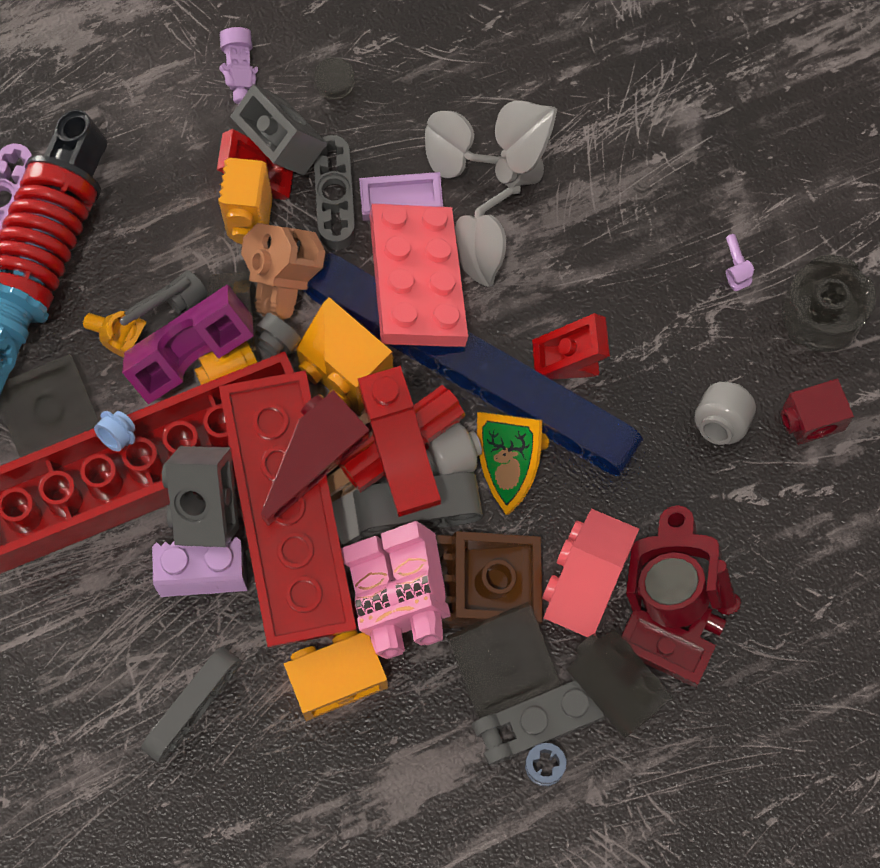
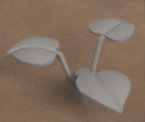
[425,101,557,287]

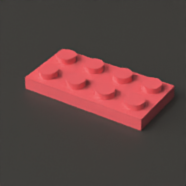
[369,203,468,347]

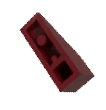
[261,390,369,526]

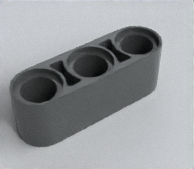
[353,472,483,538]

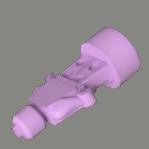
[219,27,258,105]

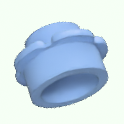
[94,411,135,452]

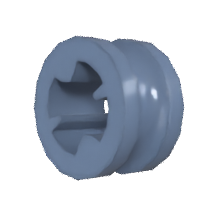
[525,743,566,786]

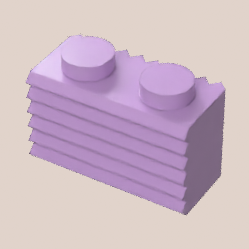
[152,537,247,597]

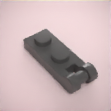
[471,676,604,766]

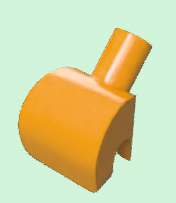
[83,311,147,357]

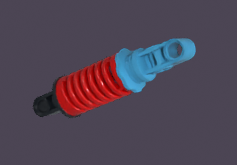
[0,109,107,394]

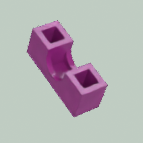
[122,284,254,405]

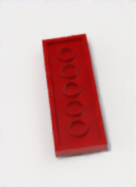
[219,370,356,648]

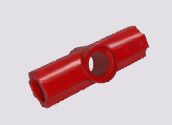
[339,385,465,493]

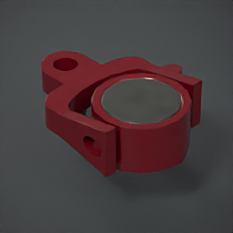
[626,505,741,628]

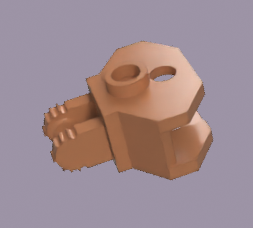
[241,223,325,321]

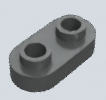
[256,312,301,359]

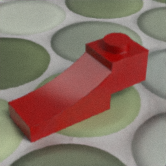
[357,366,441,517]

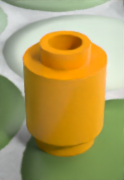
[194,341,257,385]

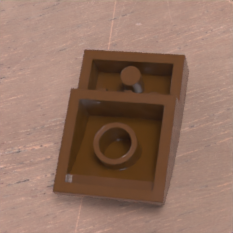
[436,531,542,628]

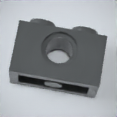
[230,84,328,175]
[162,446,239,547]

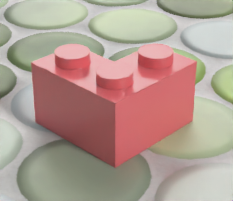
[542,508,639,639]

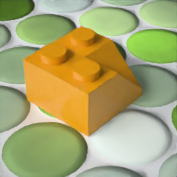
[296,297,393,416]

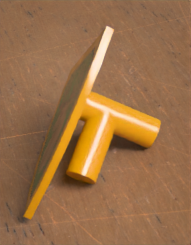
[477,412,549,515]

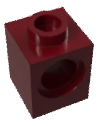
[781,378,854,445]

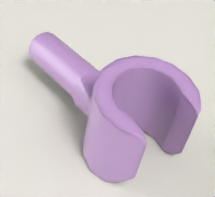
[726,234,754,291]

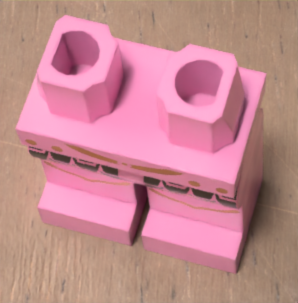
[341,521,450,659]

